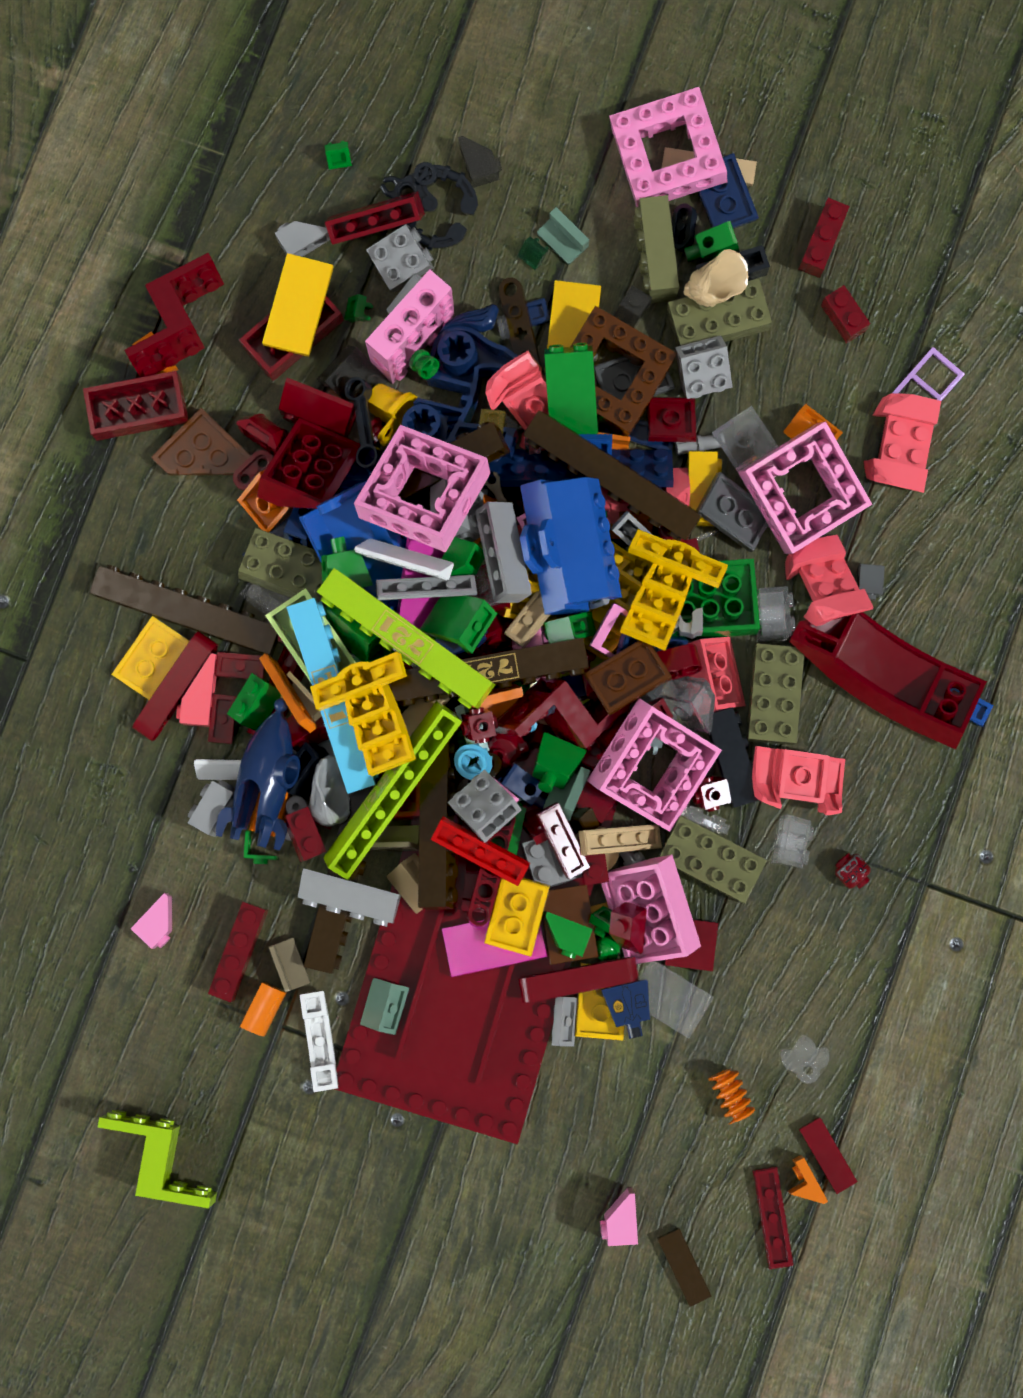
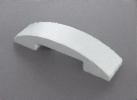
[300,991,338,1092]

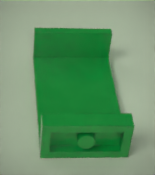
[544,343,598,434]

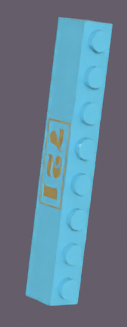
[286,598,379,794]

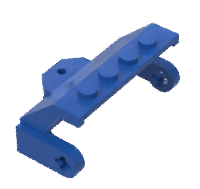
[520,477,622,615]
[299,481,407,623]

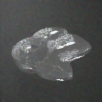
[780,1035,830,1084]

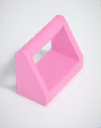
[588,603,628,658]

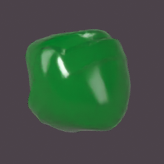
[596,935,620,961]

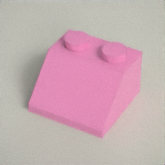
[600,1187,638,1246]

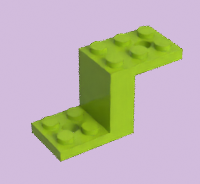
[98,1110,217,1208]

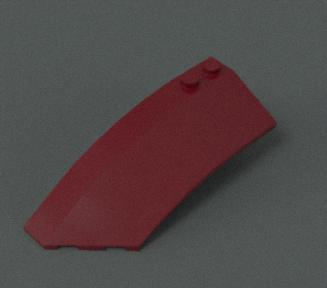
[790,612,987,750]

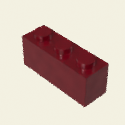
[798,198,850,278]

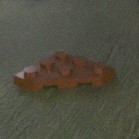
[151,408,250,475]

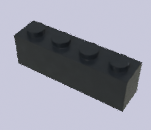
[703,707,759,809]

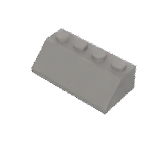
[298,868,401,927]

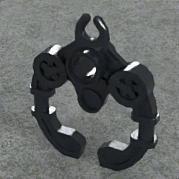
[380,162,478,251]

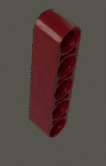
[132,631,219,741]
[581,644,702,699]
[467,816,515,927]
[518,956,640,1003]

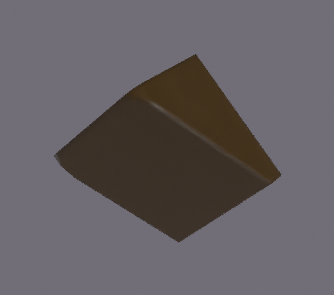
[567,807,599,833]

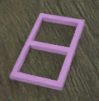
[893,347,965,401]

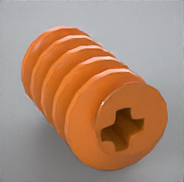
[708,1069,755,1124]

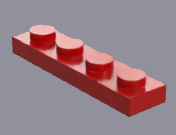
[430,816,530,886]

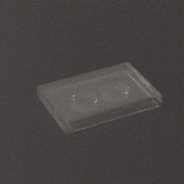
[639,961,714,1038]

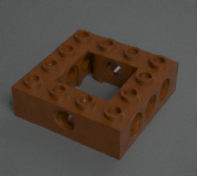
[570,306,677,437]

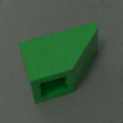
[442,537,484,576]

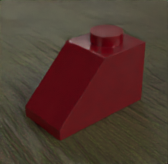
[609,902,647,954]

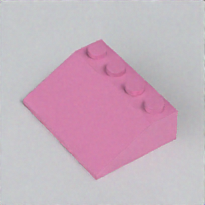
[601,855,701,964]

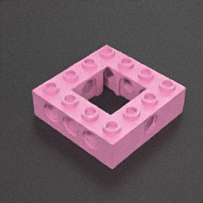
[609,87,727,207]
[365,269,454,384]
[738,421,872,554]
[354,425,490,552]
[587,698,722,832]

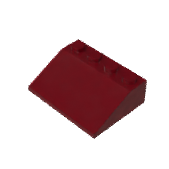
[257,418,361,509]

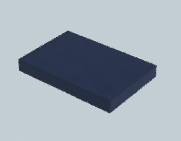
[698,153,759,229]

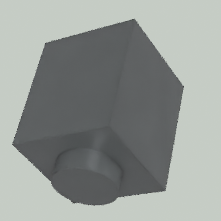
[856,564,885,601]

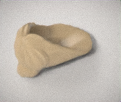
[684,249,749,307]

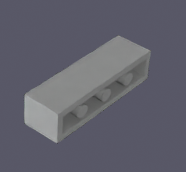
[475,502,532,603]

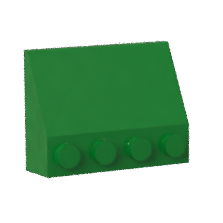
[672,559,760,639]

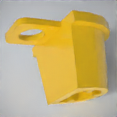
[368,383,418,446]

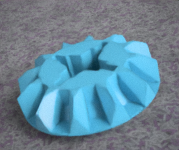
[454,742,493,780]

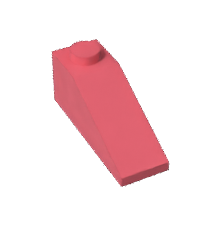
[176,654,217,727]

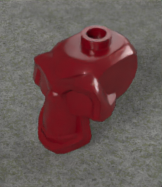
[487,732,532,773]

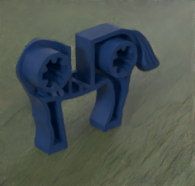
[402,304,519,459]

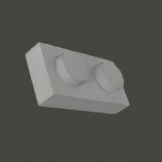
[552,996,578,1046]

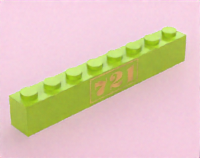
[317,568,495,709]
[323,700,462,880]

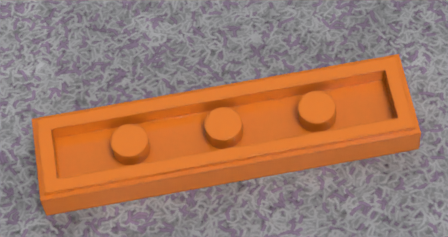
[259,653,317,733]

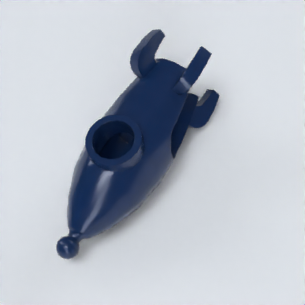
[216,698,300,850]

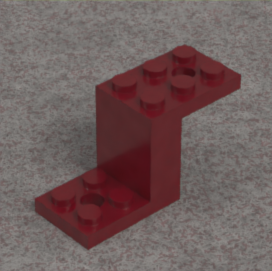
[124,253,224,377]
[495,677,634,748]

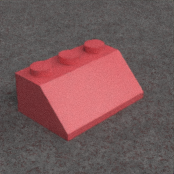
[686,637,746,716]

